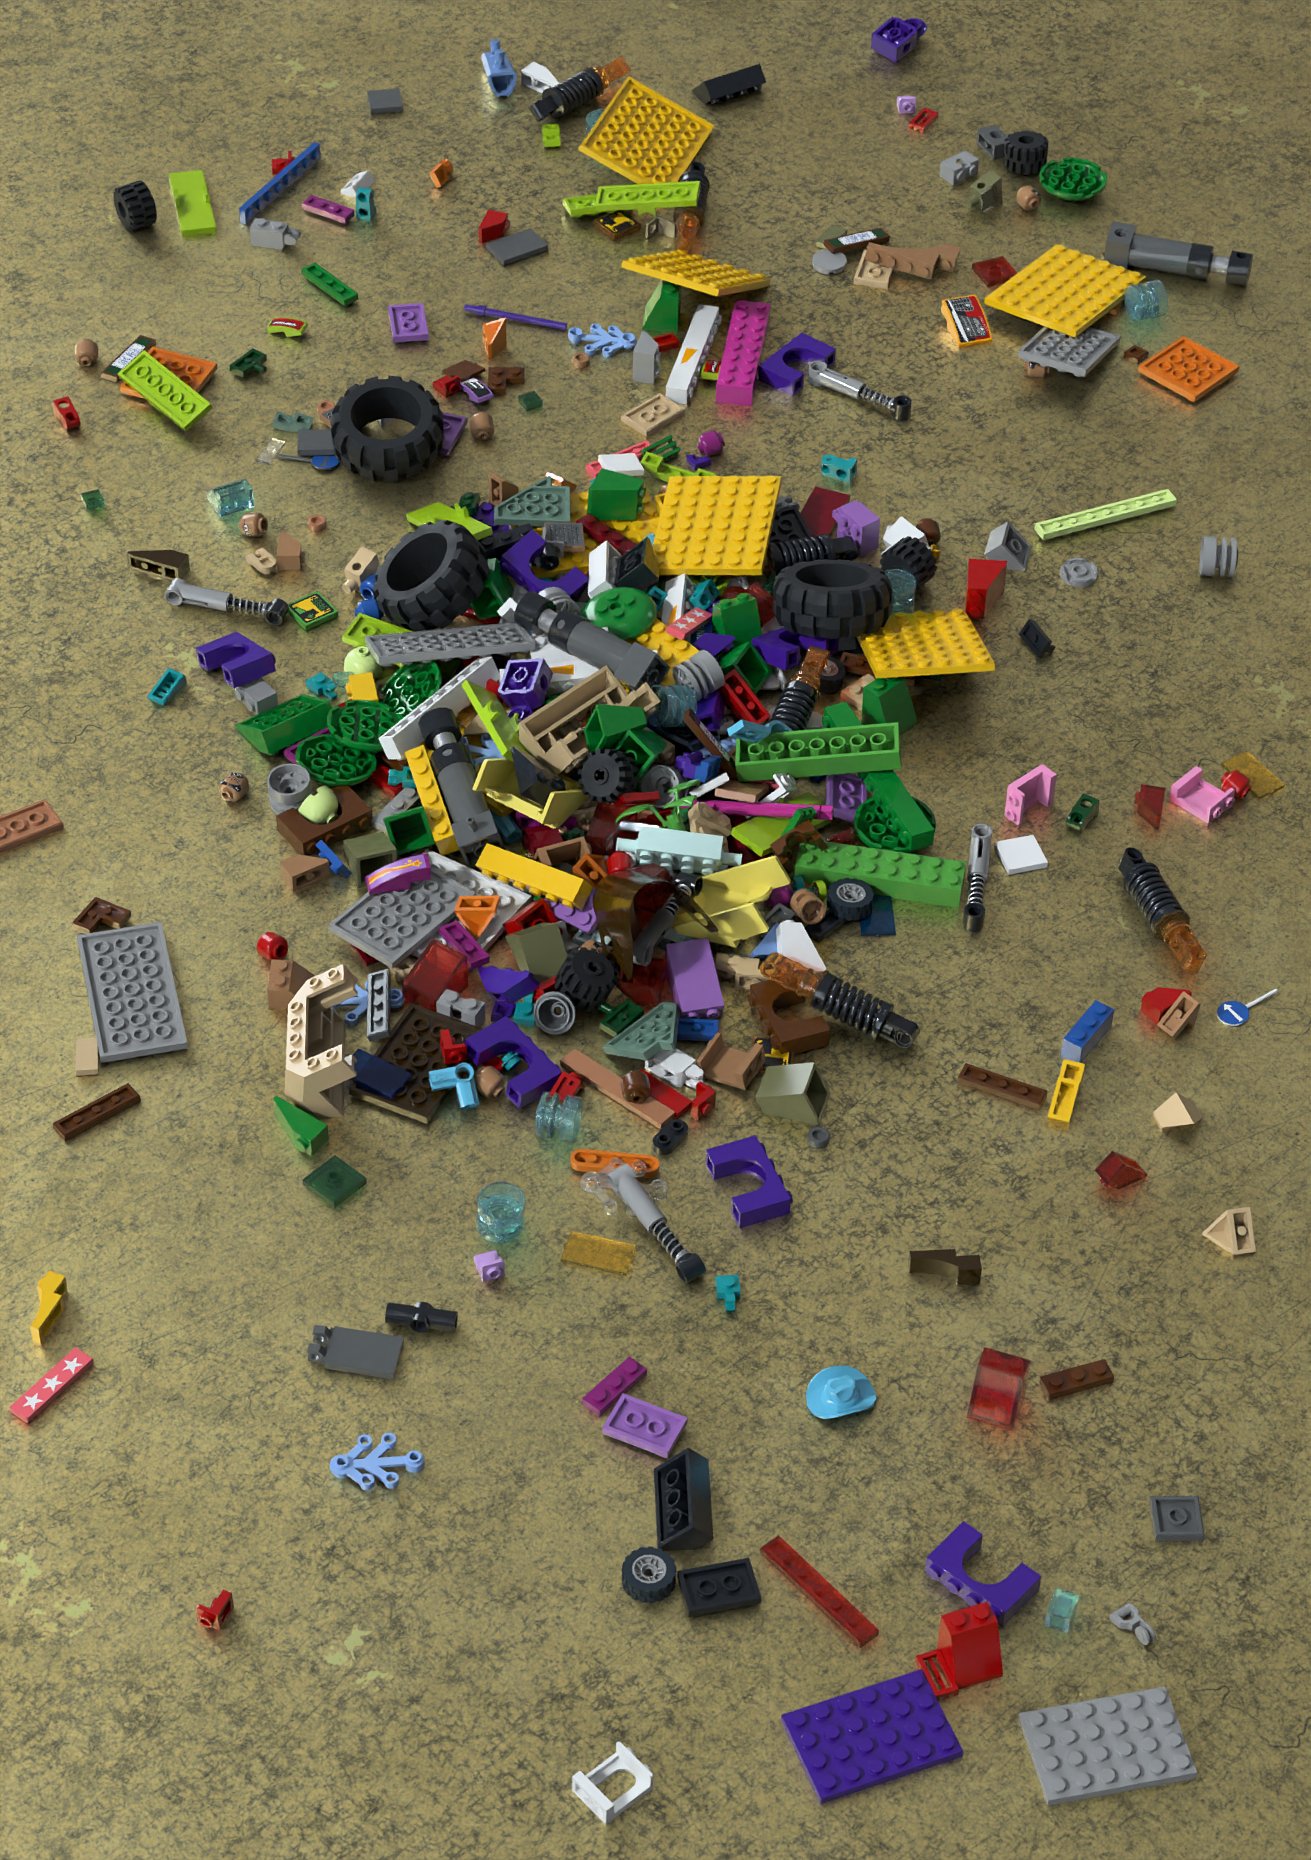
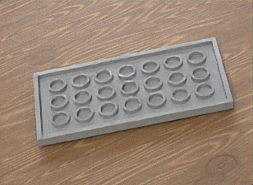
[365,622,536,667]
[77,922,188,1063]

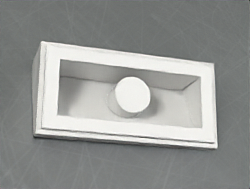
[340,171,374,198]

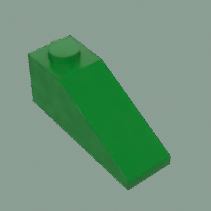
[273,1096,329,1156]

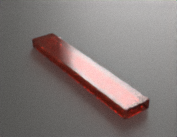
[760,1535,879,1648]

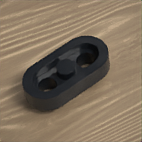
[653,1120,688,1155]

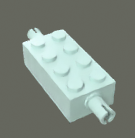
[616,825,742,876]

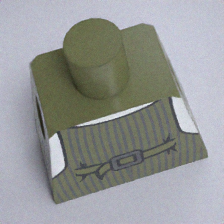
[965,170,1003,212]

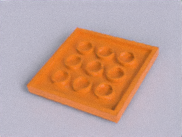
[1138,336,1240,402]
[120,346,218,399]

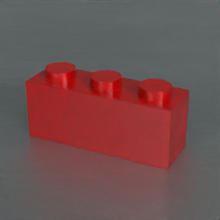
[719,669,771,725]

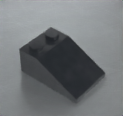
[614,537,660,591]
[655,722,721,753]
[511,746,566,807]

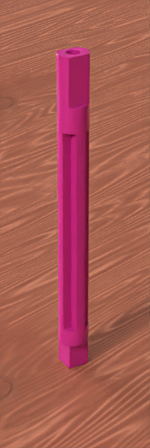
[680,799,834,820]

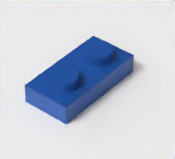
[316,840,352,879]
[677,1018,719,1041]

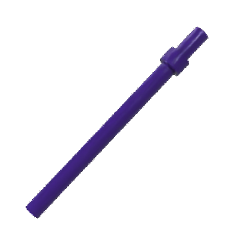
[464,304,567,330]

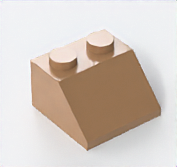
[267,960,315,1009]

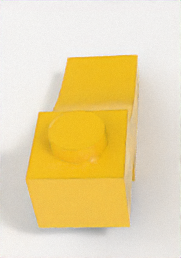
[1048,1059,1085,1125]
[30,1270,68,1344]

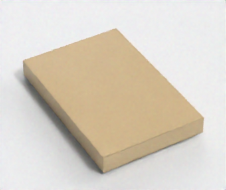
[853,250,894,289]
[621,393,685,437]

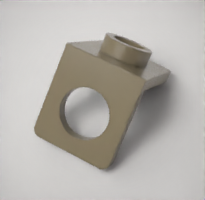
[646,215,676,239]

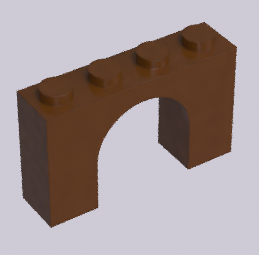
[276,786,373,856]
[747,973,830,1055]

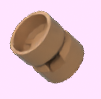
[790,889,826,924]

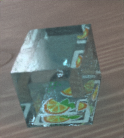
[1044,1588,1079,1633]

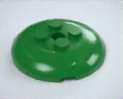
[1039,157,1107,201]
[581,587,657,640]
[378,661,442,718]
[327,700,403,752]
[295,734,376,787]
[853,797,936,853]

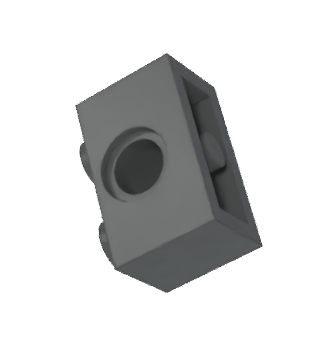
[977,124,1007,160]

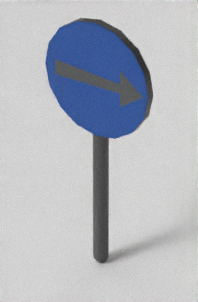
[278,454,339,470]

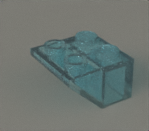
[205,478,254,517]

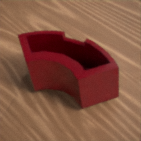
[521,825,563,857]

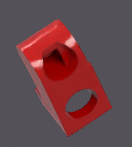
[53,396,81,430]

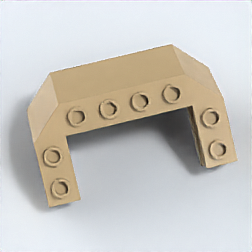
[519,665,661,775]
[285,964,358,1118]

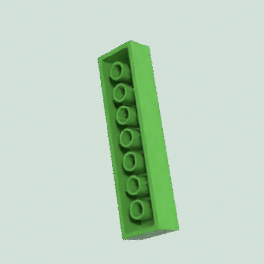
[735,722,901,782]
[794,841,966,908]

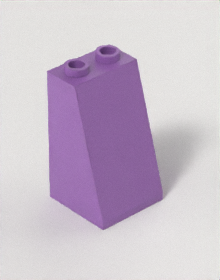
[664,938,724,1019]

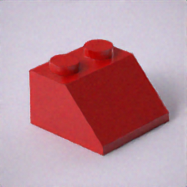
[502,898,562,935]

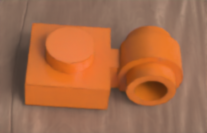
[429,159,454,188]

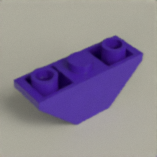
[691,633,735,661]
[478,966,540,1004]

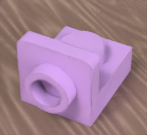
[897,95,916,113]
[474,1250,505,1282]

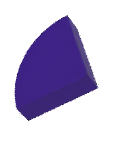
[686,454,712,471]
[491,1001,516,1022]

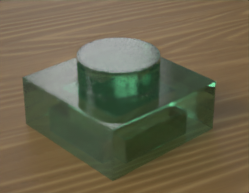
[518,391,543,411]
[81,489,105,510]

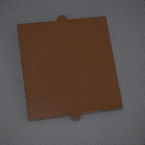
[442,360,486,382]

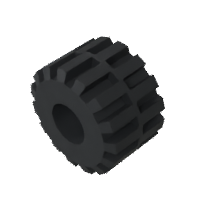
[1003,131,1048,175]
[113,180,157,231]
[880,536,937,594]
[578,749,640,803]
[555,947,618,1011]

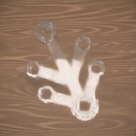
[580,1158,668,1217]

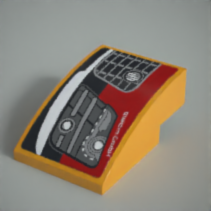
[941,294,992,348]

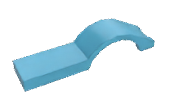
[727,720,793,743]

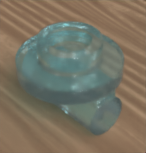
[332,672,354,688]

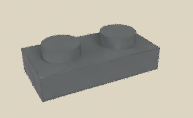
[758,903,796,938]

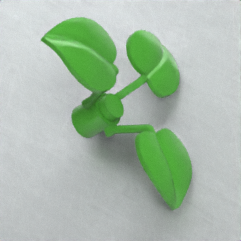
[616,779,701,831]

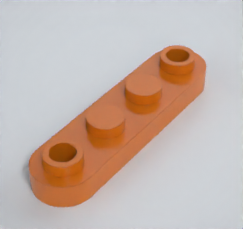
[570,1149,660,1178]

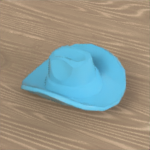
[806,1365,876,1419]

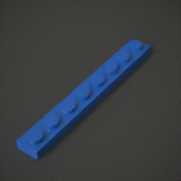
[239,142,321,224]

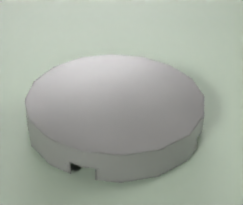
[812,250,847,275]
[1060,558,1098,587]

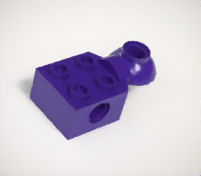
[871,17,927,63]
[498,658,553,723]

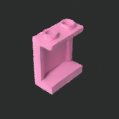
[1004,764,1057,825]
[1169,766,1235,823]

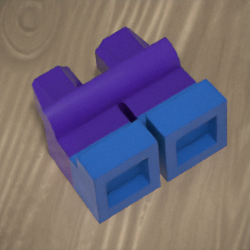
[674,750,722,783]

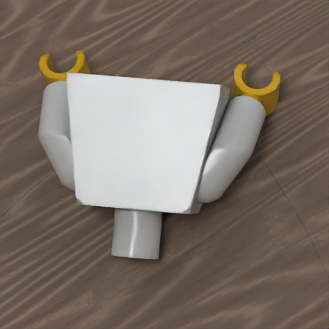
[881,516,941,559]

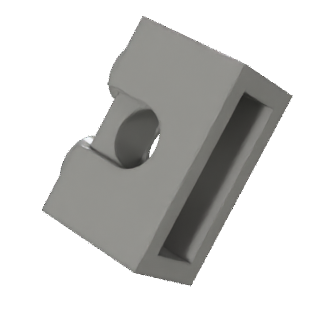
[940,150,979,185]
[436,989,485,1027]

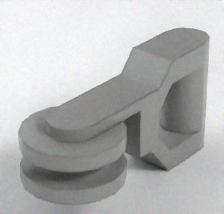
[1109,1603,1156,1645]

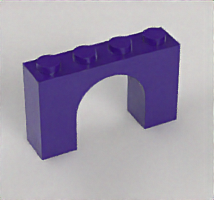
[758,333,836,397]
[499,529,589,600]
[752,627,839,670]
[195,631,276,688]
[646,689,725,733]
[465,1016,562,1109]
[705,1135,793,1228]
[925,1521,1041,1627]

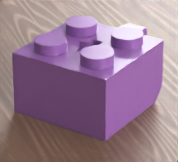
[832,501,880,557]

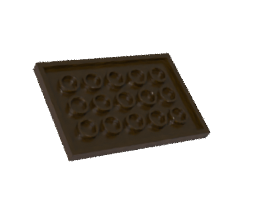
[349,1003,482,1124]

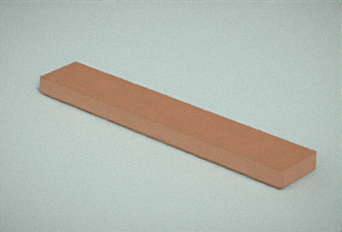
[560,1048,675,1129]

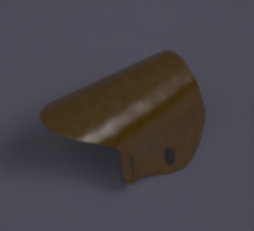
[593,871,718,980]

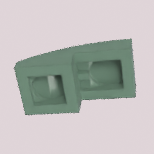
[272,411,313,432]

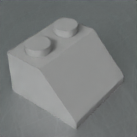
[633,331,661,384]
[984,521,1032,571]

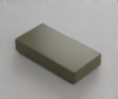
[815,224,847,250]

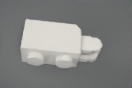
[645,1048,704,1090]

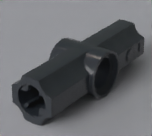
[385,1302,458,1333]

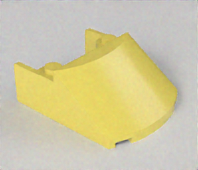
[473,758,589,829]
[673,856,791,948]

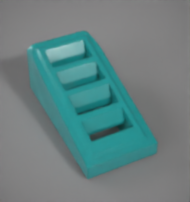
[147,668,187,706]

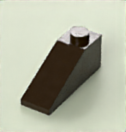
[127,550,190,581]

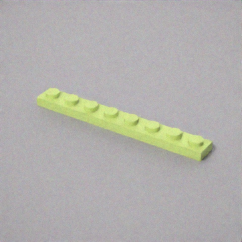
[1035,489,1177,540]

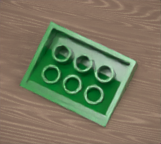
[235,694,332,755]

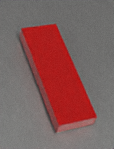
[640,1069,692,1118]

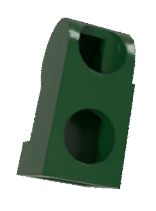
[1066,793,1100,832]

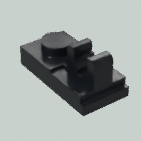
[1019,619,1056,658]

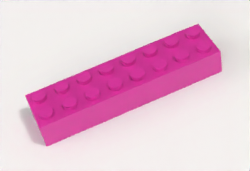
[716,300,771,406]

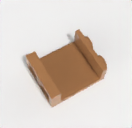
[534,836,592,867]
[696,1032,766,1090]

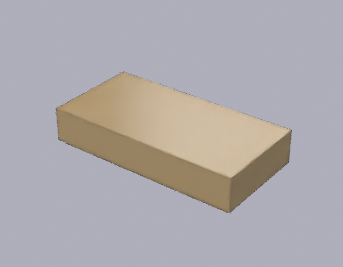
[76,1037,98,1076]

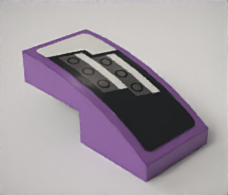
[460,377,494,403]

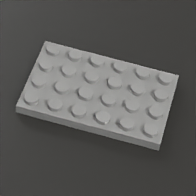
[1017,326,1121,377]
[328,867,476,969]
[1018,1686,1197,1806]

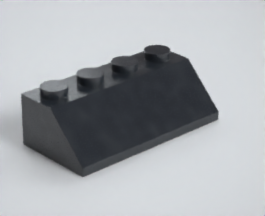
[691,64,766,105]
[478,523,533,562]
[654,1448,713,1551]

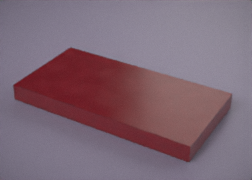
[800,486,850,537]

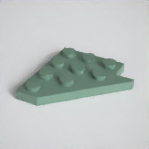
[494,476,570,527]
[603,1002,680,1061]

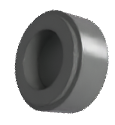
[807,1127,830,1149]

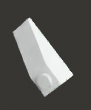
[521,62,559,93]

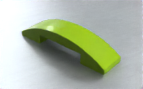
[640,452,716,483]

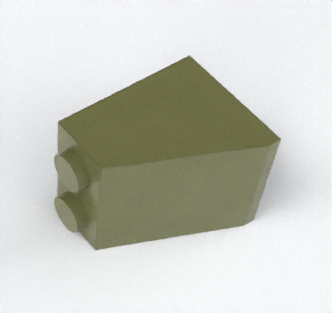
[343,832,397,888]
[505,922,567,983]
[756,1062,830,1125]

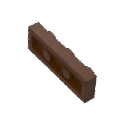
[1039,1359,1115,1400]

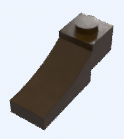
[908,1249,982,1285]

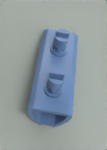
[481,39,517,97]

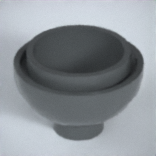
[533,991,576,1035]

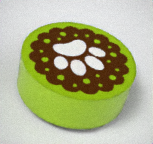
[811,880,827,901]

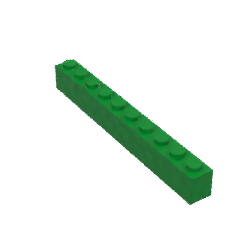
[822,702,934,851]

